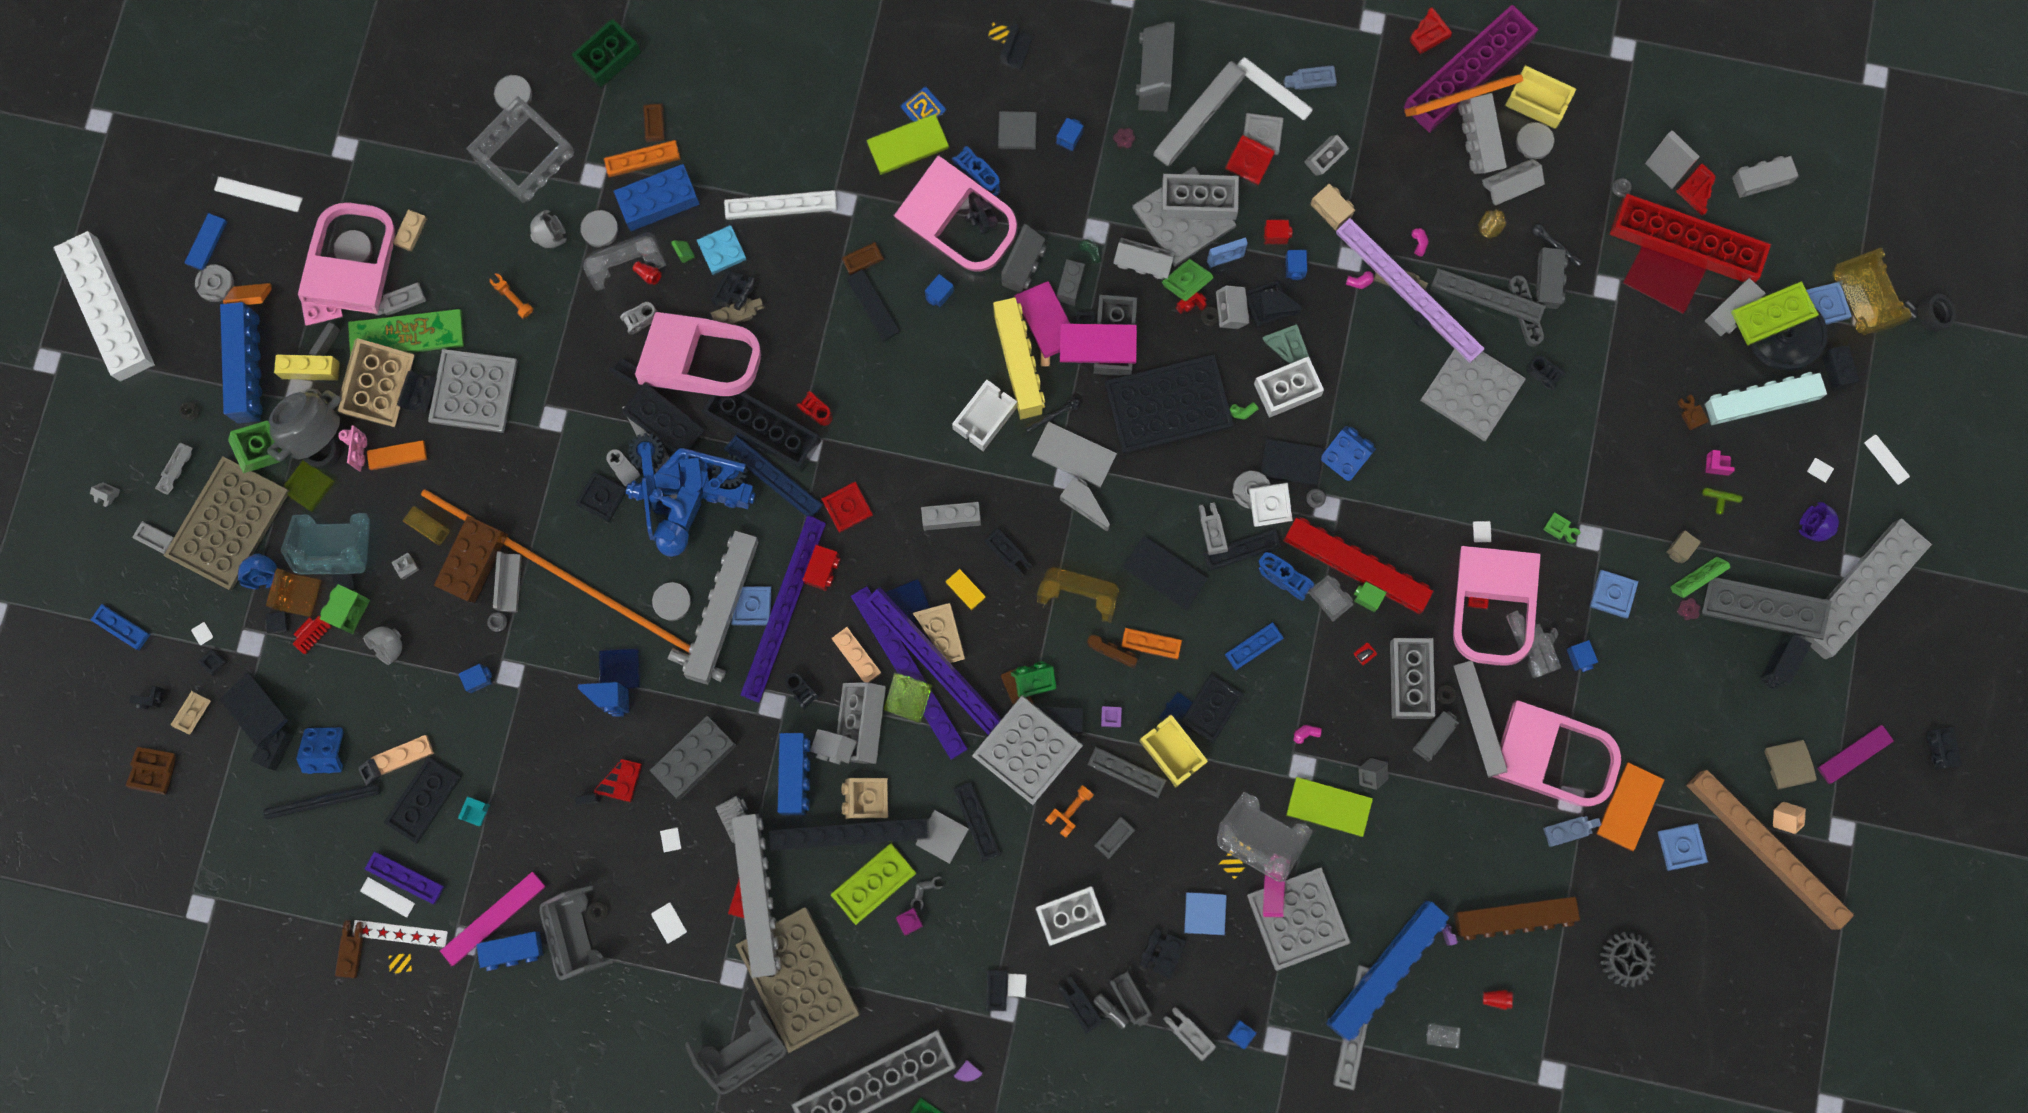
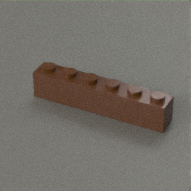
[1454,897,1580,940]

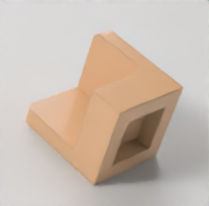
[1773,802,1806,834]

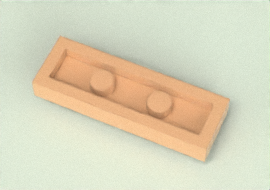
[832,627,882,683]
[371,735,434,775]

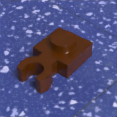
[1678,394,1709,431]

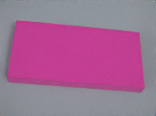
[1014,281,1070,358]
[1060,324,1137,363]

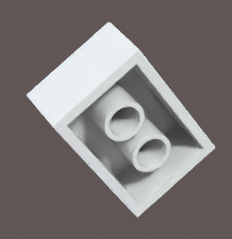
[1254,357,1324,418]
[1036,887,1106,946]

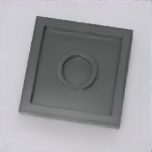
[998,112,1036,149]

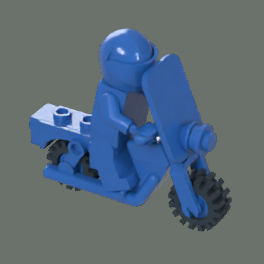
[626,433,756,557]

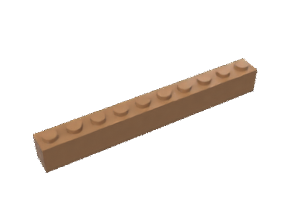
[1686,770,1854,930]

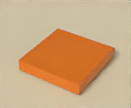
[223,283,272,305]

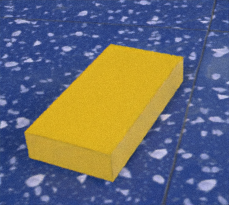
[946,569,986,611]

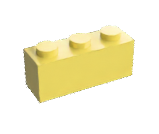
[274,355,340,381]

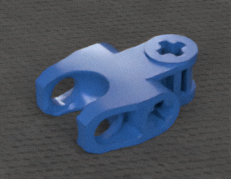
[952,146,1000,197]
[1259,553,1315,601]

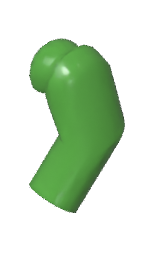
[1230,402,1258,419]

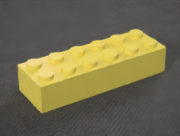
[993,298,1045,419]

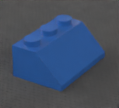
[578,682,629,717]

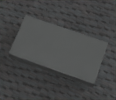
[309,322,341,356]
[1094,817,1135,859]

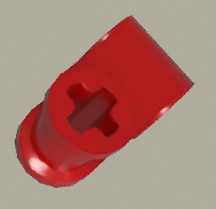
[796,391,832,426]

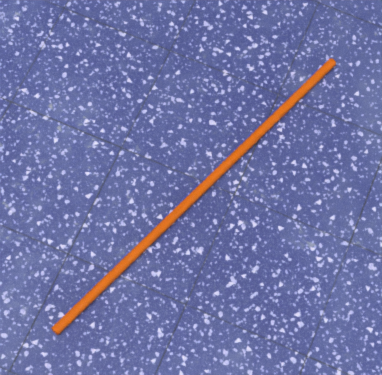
[421,489,691,653]

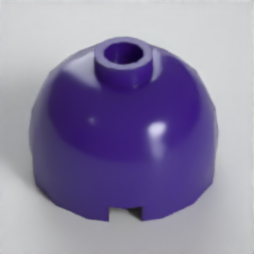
[1799,502,1839,542]

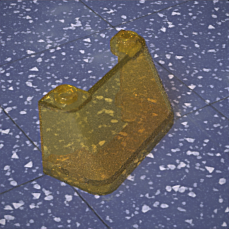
[1833,247,1912,335]
[1037,567,1119,623]

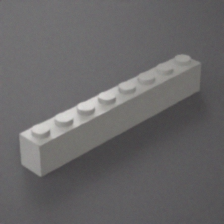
[682,531,759,685]
[732,814,781,978]

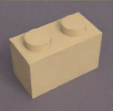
[1311,184,1355,230]

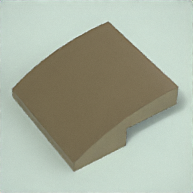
[1764,740,1817,789]

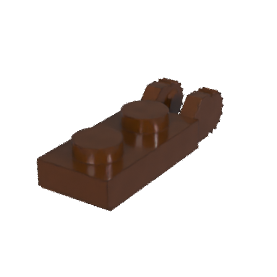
[1087,635,1138,668]
[335,920,363,978]

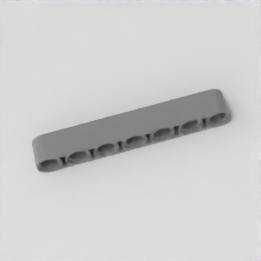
[1153,61,1246,166]

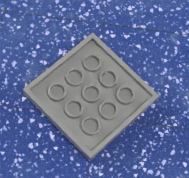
[1133,167,1236,267]
[428,349,518,433]
[1420,349,1526,441]
[972,695,1083,805]
[1247,868,1350,971]

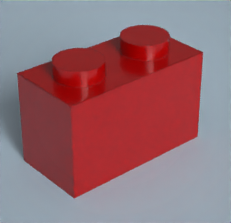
[803,545,841,591]

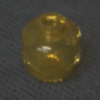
[1478,209,1507,238]

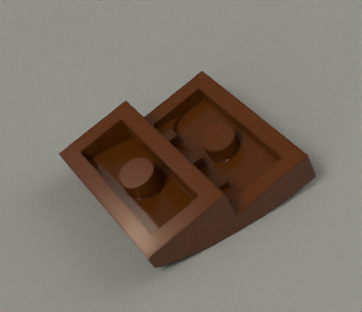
[126,747,176,795]

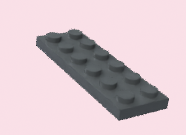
[1702,577,1832,640]

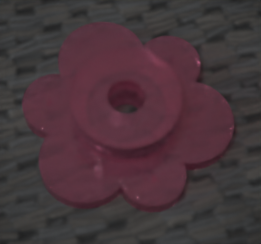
[1113,128,1135,148]
[1678,598,1700,620]

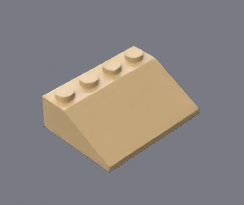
[335,338,414,427]

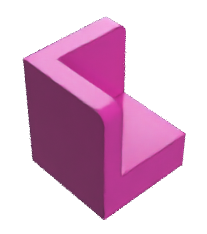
[1706,450,1734,476]

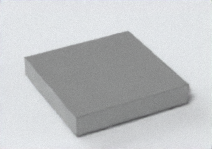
[1244,113,1283,155]
[915,810,969,864]

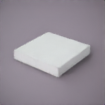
[1249,483,1292,527]

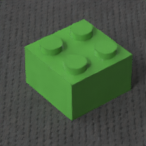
[228,420,282,473]
[320,584,370,634]

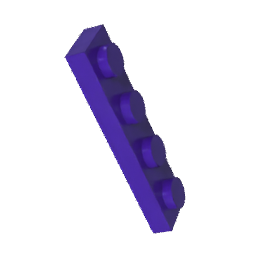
[365,852,445,904]

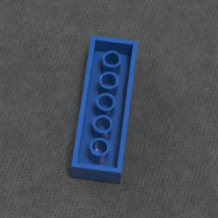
[220,302,263,423]

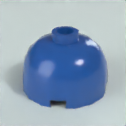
[238,554,278,589]

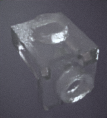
[1427,1024,1460,1049]

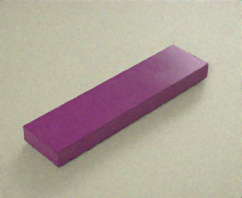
[1817,725,1894,784]

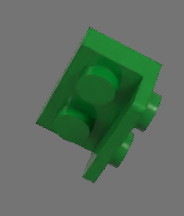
[1011,661,1056,697]

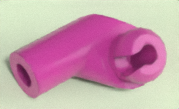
[1412,228,1429,256]
[1346,271,1374,289]
[1294,725,1322,744]

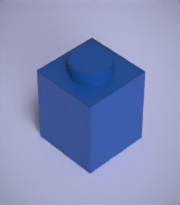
[1057,118,1083,151]
[1285,250,1307,280]
[925,274,954,307]
[1566,640,1598,672]
[459,664,492,693]
[1226,1020,1256,1050]

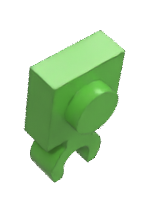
[1543,512,1581,544]

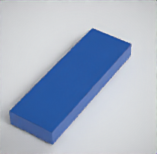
[184,213,227,270]
[90,604,150,651]
[1225,622,1284,671]

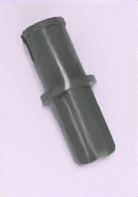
[1094,994,1130,1029]

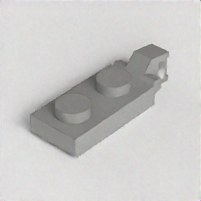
[376,283,426,316]
[155,443,193,495]

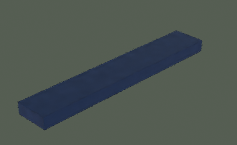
[724,435,823,517]

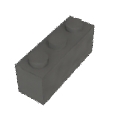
[1535,248,1568,309]

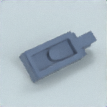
[1284,66,1337,90]
[1543,816,1602,847]

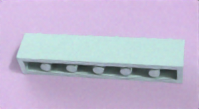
[1705,372,1827,425]

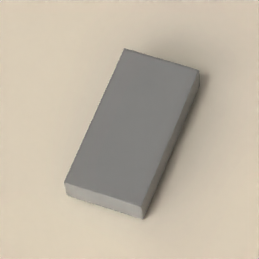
[132,521,174,554]

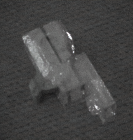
[1506,611,1561,678]

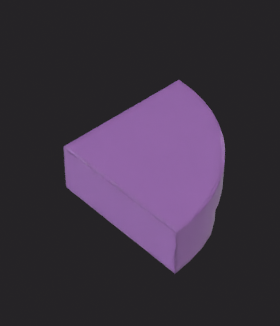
[1442,924,1457,945]
[954,1061,982,1081]

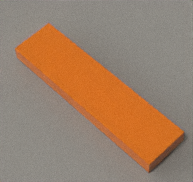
[604,140,680,177]

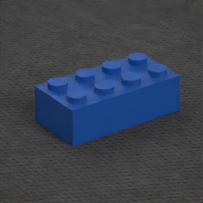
[614,164,700,231]
[778,733,811,815]

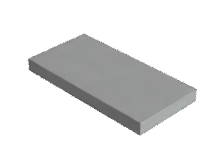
[1645,131,1699,189]
[1032,422,1117,488]

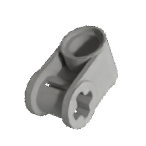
[620,302,658,334]
[606,450,641,487]

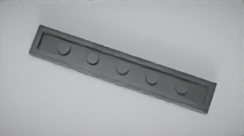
[1431,268,1546,325]

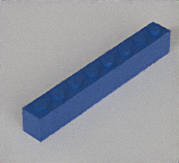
[1326,901,1449,1041]

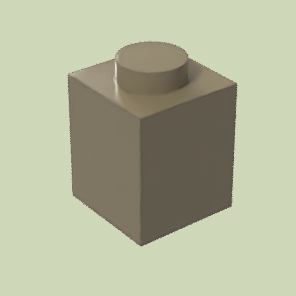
[1666,531,1701,563]

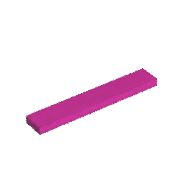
[440,872,546,966]

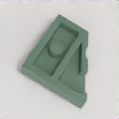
[1263,324,1309,364]

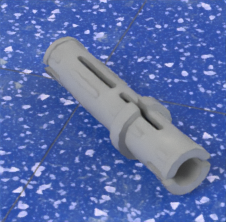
[668,648,726,682]

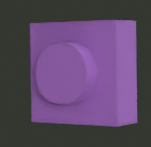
[1101,707,1122,728]

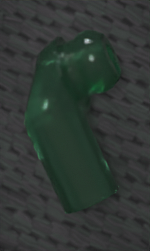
[1078,239,1101,264]

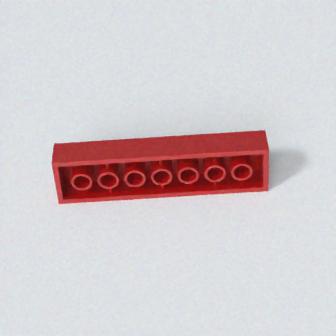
[1609,194,1771,283]

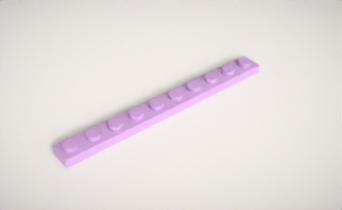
[1336,218,1485,363]

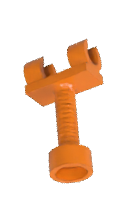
[490,274,534,319]
[1045,785,1094,838]

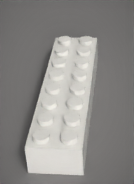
[54,231,155,381]

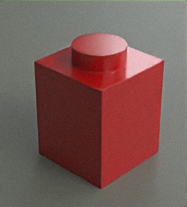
[1264,220,1292,244]

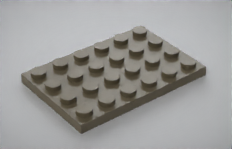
[163,456,290,591]
[736,907,860,1053]

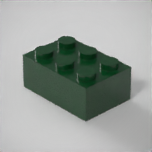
[571,19,641,88]

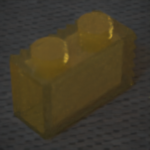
[403,506,450,545]

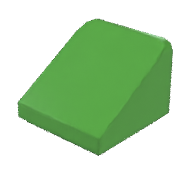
[671,240,695,263]

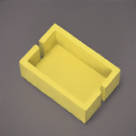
[1505,66,1576,129]
[1140,715,1208,787]

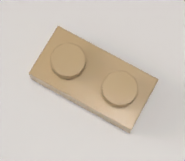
[393,210,427,251]
[171,691,211,735]

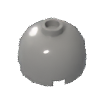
[530,210,566,248]
[363,626,402,665]

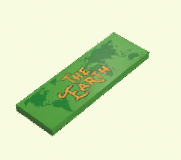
[348,309,464,356]

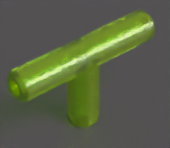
[1702,488,1742,515]

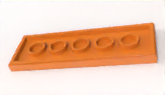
[1405,74,1524,117]

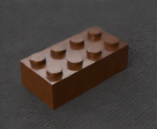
[434,516,508,603]

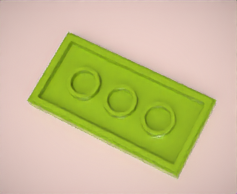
[867,114,949,175]
[1731,281,1819,345]
[1286,777,1373,837]
[830,843,917,925]

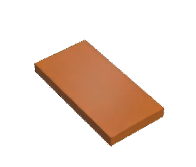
[1596,763,1664,851]

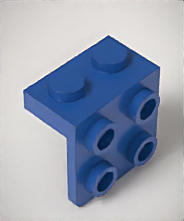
[1321,426,1376,481]
[296,727,344,774]

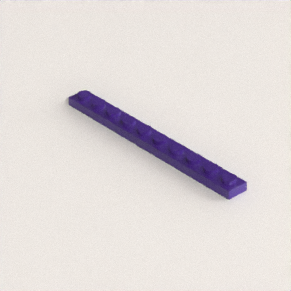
[740,516,826,703]
[851,586,968,760]
[865,588,1001,735]

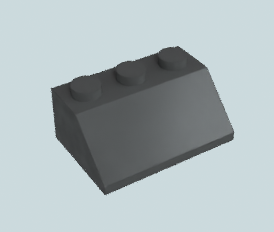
[1001,224,1047,293]

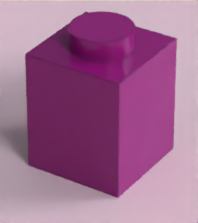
[896,908,924,936]

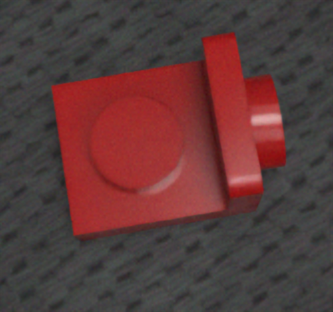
[1176,292,1207,314]

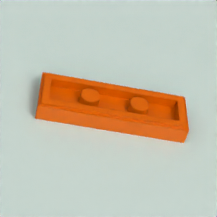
[367,440,427,470]
[1121,628,1182,660]

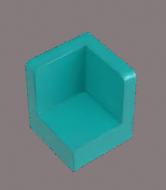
[458,797,490,826]

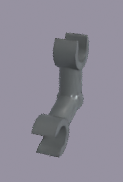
[911,877,943,910]

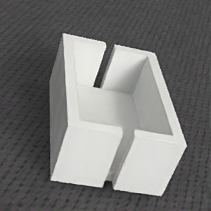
[952,380,1017,451]

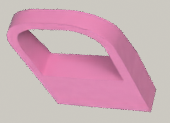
[894,156,1018,271]
[298,203,395,314]
[635,312,761,396]
[1453,546,1540,666]
[1493,700,1621,807]

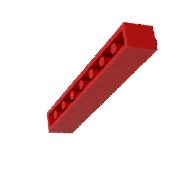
[1283,518,1433,614]

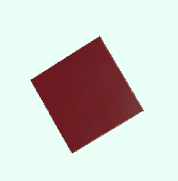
[1623,246,1706,314]

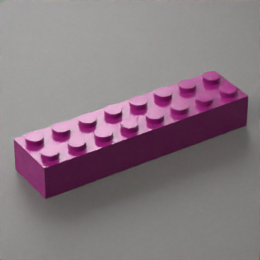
[1404,5,1538,133]

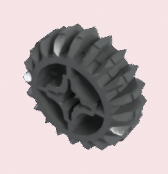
[1600,932,1656,987]

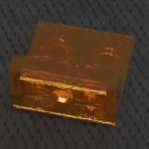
[266,569,321,617]

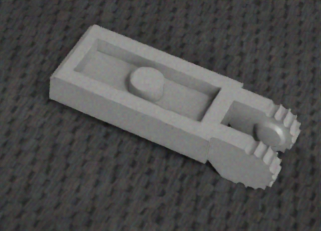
[1199,502,1228,555]
[1163,1007,1216,1061]

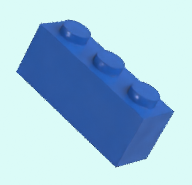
[476,932,543,971]

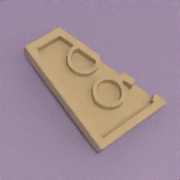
[913,603,965,663]

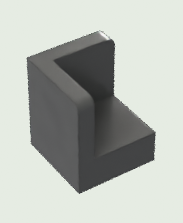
[1359,758,1388,790]

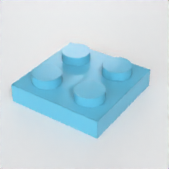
[697,225,747,275]

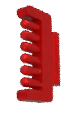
[293,616,332,654]

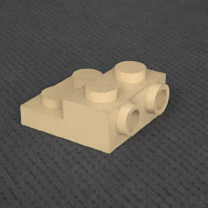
[841,778,888,819]

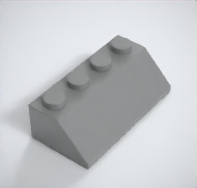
[837,683,886,764]

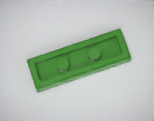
[1670,557,1731,598]

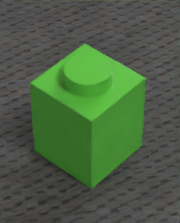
[1354,582,1386,612]

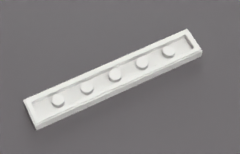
[724,190,837,220]

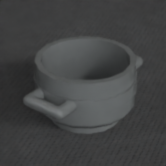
[267,390,341,461]

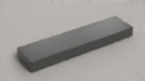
[1087,747,1167,798]

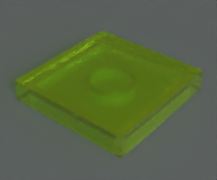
[283,460,335,512]

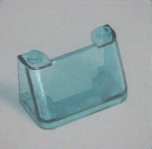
[281,513,370,574]

